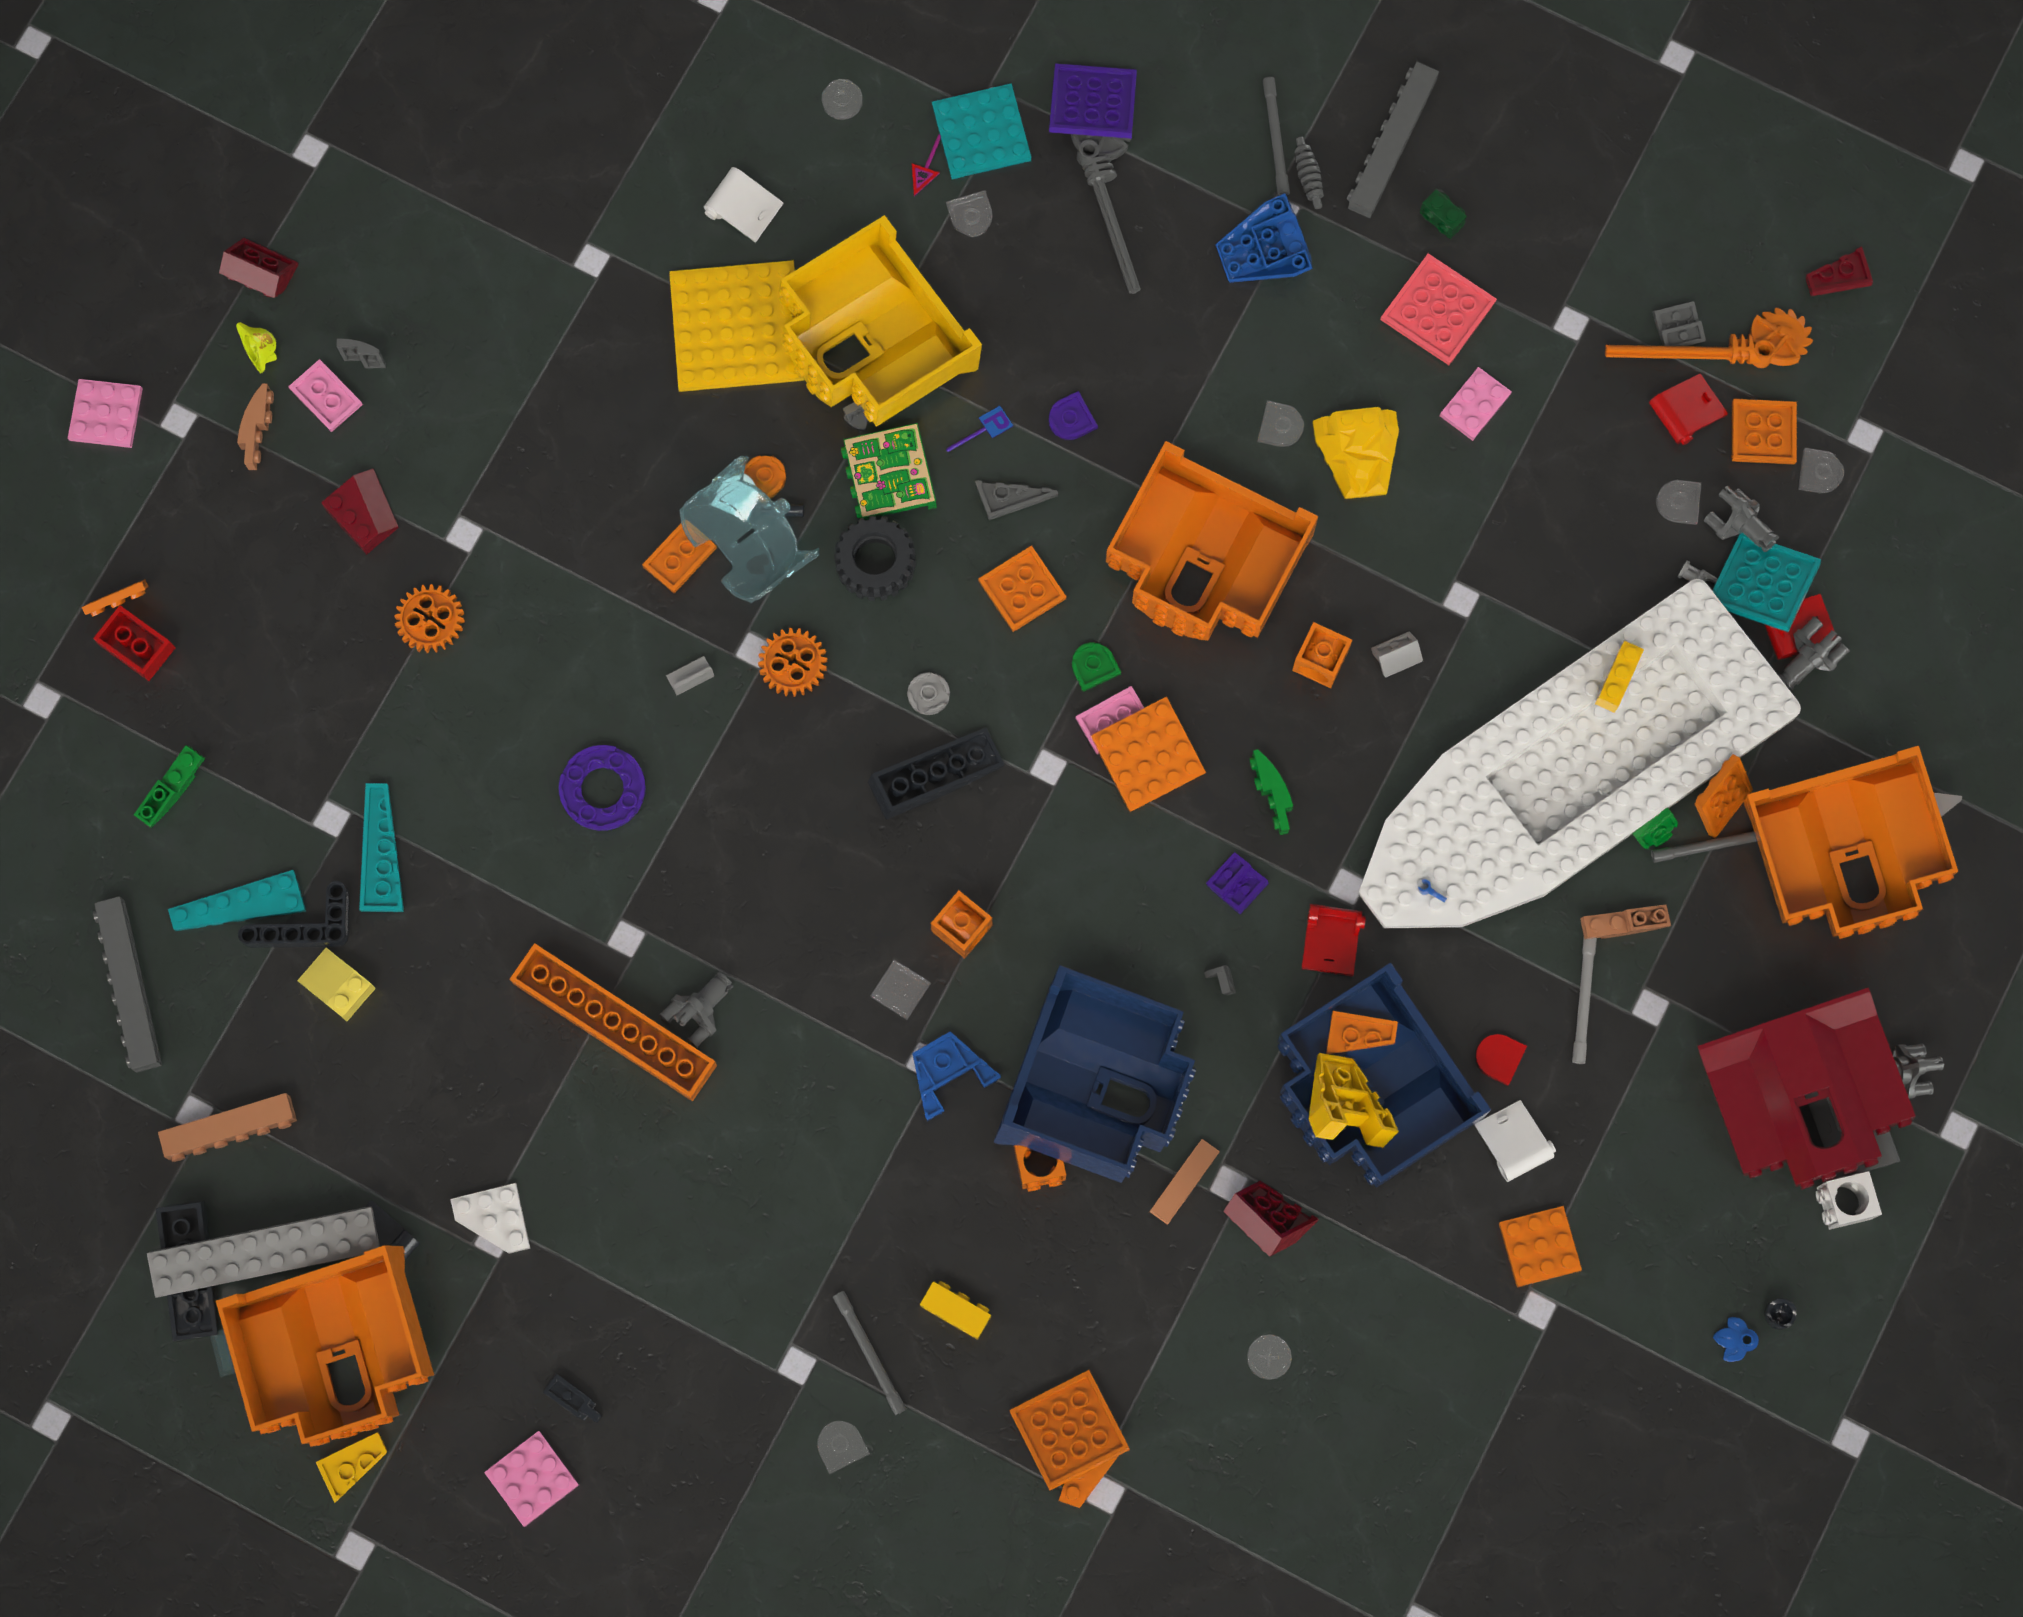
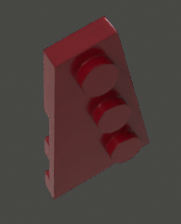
[1805,246,1873,296]

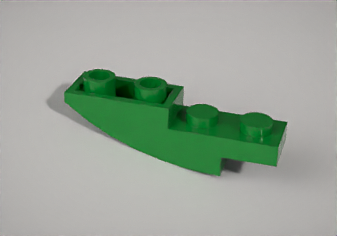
[134,745,205,827]
[1249,749,1293,835]

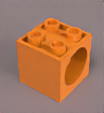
[1292,622,1352,688]
[931,890,993,959]
[1014,1145,1066,1192]

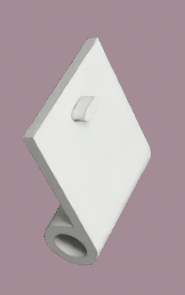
[704,167,783,243]
[1475,1100,1556,1182]

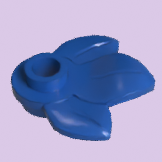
[1713,1317,1759,1362]

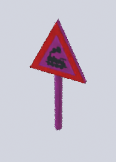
[912,134,941,196]

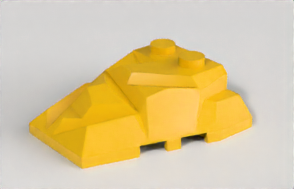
[1313,407,1399,499]

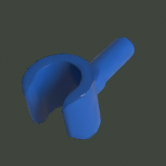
[1418,879,1447,903]

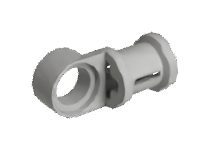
[1678,561,1718,584]

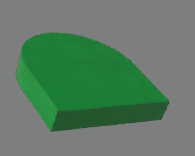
[1072,642,1122,692]
[1632,807,1678,849]

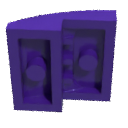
[1206,852,1269,914]

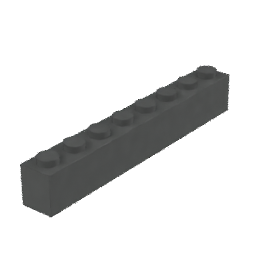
[1347,62,1439,219]
[93,897,162,1073]

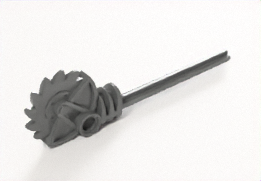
[1071,134,1141,294]

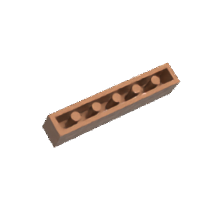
[158,1093,297,1162]

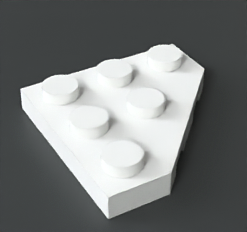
[451,1183,530,1254]

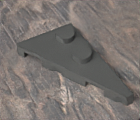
[975,480,1058,520]

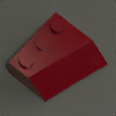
[321,469,399,555]
[1223,1181,1319,1256]

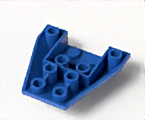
[1215,193,1313,283]

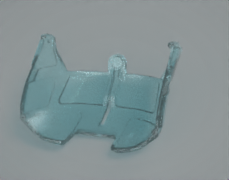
[679,455,820,603]

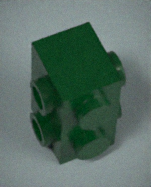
[1420,189,1467,239]

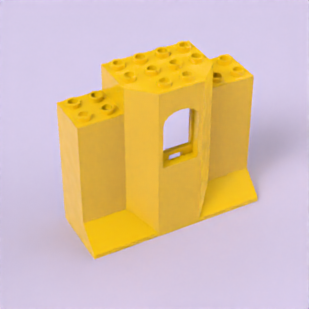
[779,215,982,427]

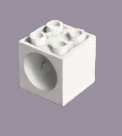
[1816,1171,1882,1230]

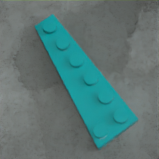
[359,783,404,912]
[168,870,306,931]

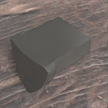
[843,402,868,431]
[1204,965,1236,996]

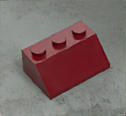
[219,238,298,298]

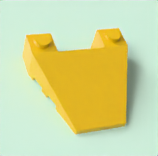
[1309,1053,1399,1148]

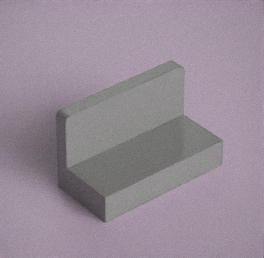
[1371,631,1423,677]
[666,656,714,696]

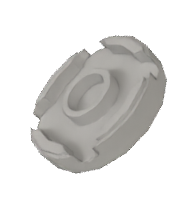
[907,672,950,715]

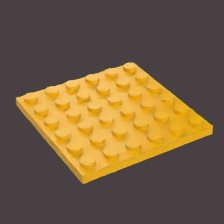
[669,260,804,392]

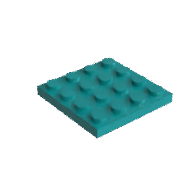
[932,83,1031,179]
[1712,533,1821,632]

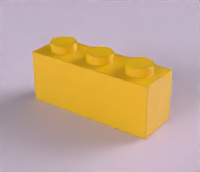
[1595,641,1644,713]
[920,1281,991,1340]

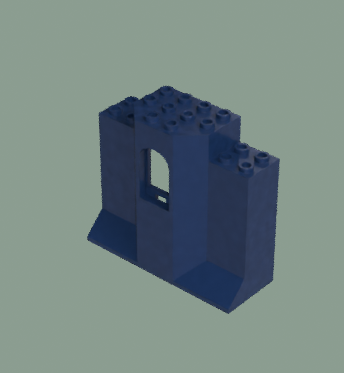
[1277,963,1491,1188]
[993,965,1196,1183]

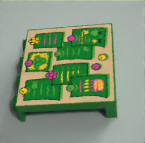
[841,423,937,521]

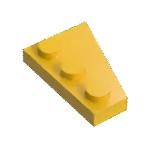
[316,1432,388,1503]

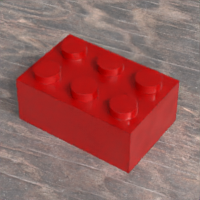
[93,606,175,681]

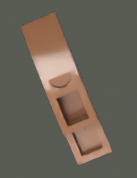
[237,384,274,470]
[1580,905,1671,939]

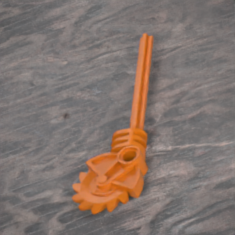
[1605,308,1813,368]

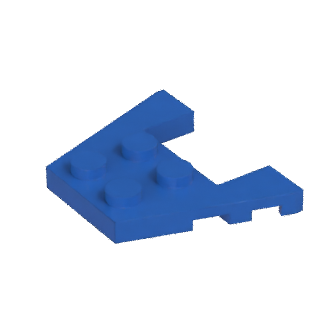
[912,1032,1001,1121]

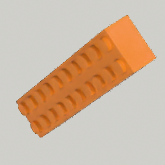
[510,943,717,1101]

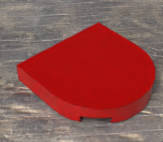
[1475,1034,1527,1086]

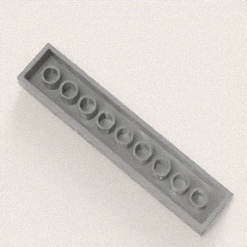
[147,1206,380,1298]

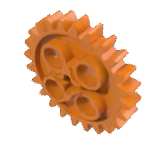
[394,584,465,653]
[758,628,827,697]

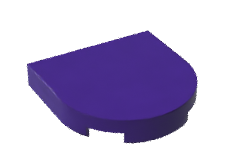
[1049,391,1098,440]

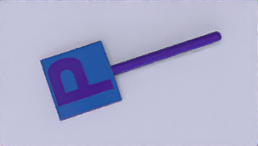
[946,406,1013,452]

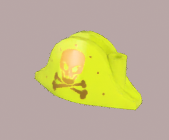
[236,322,277,374]

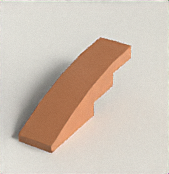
[1150,1139,1220,1225]

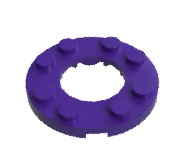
[559,745,646,831]

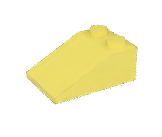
[297,948,376,1021]

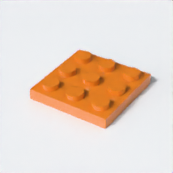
[1732,399,1797,464]
[978,545,1066,632]
[1695,754,1753,839]
[1499,1206,1582,1287]

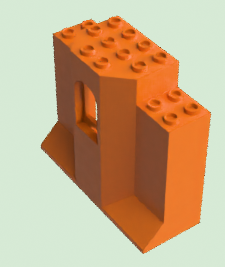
[1106,441,1318,641]
[1743,746,1958,939]
[216,1245,434,1447]

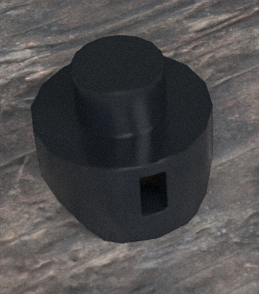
[1764,1298,1797,1330]

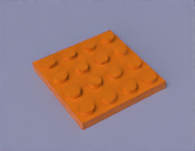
[1090,697,1206,812]
[1009,1370,1130,1491]

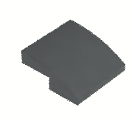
[1653,301,1706,346]
[337,339,386,368]

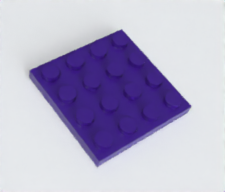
[1049,64,1137,139]

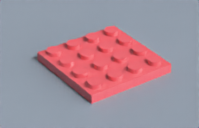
[1380,254,1497,365]

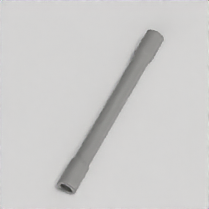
[1572,938,1597,1064]

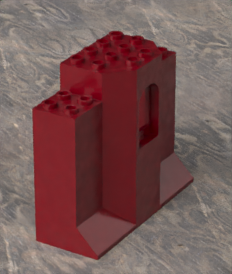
[1697,987,1916,1190]

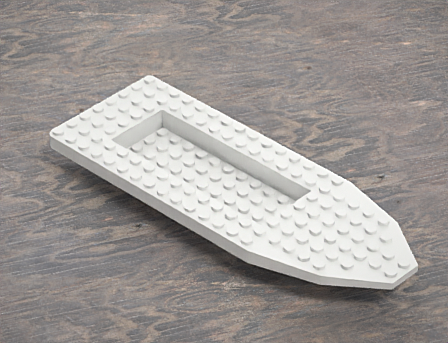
[1358,579,1801,928]

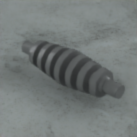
[1295,137,1324,209]

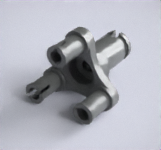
[1704,486,1779,552]
[1778,616,1850,690]
[659,972,734,1049]
[1893,1044,1944,1099]

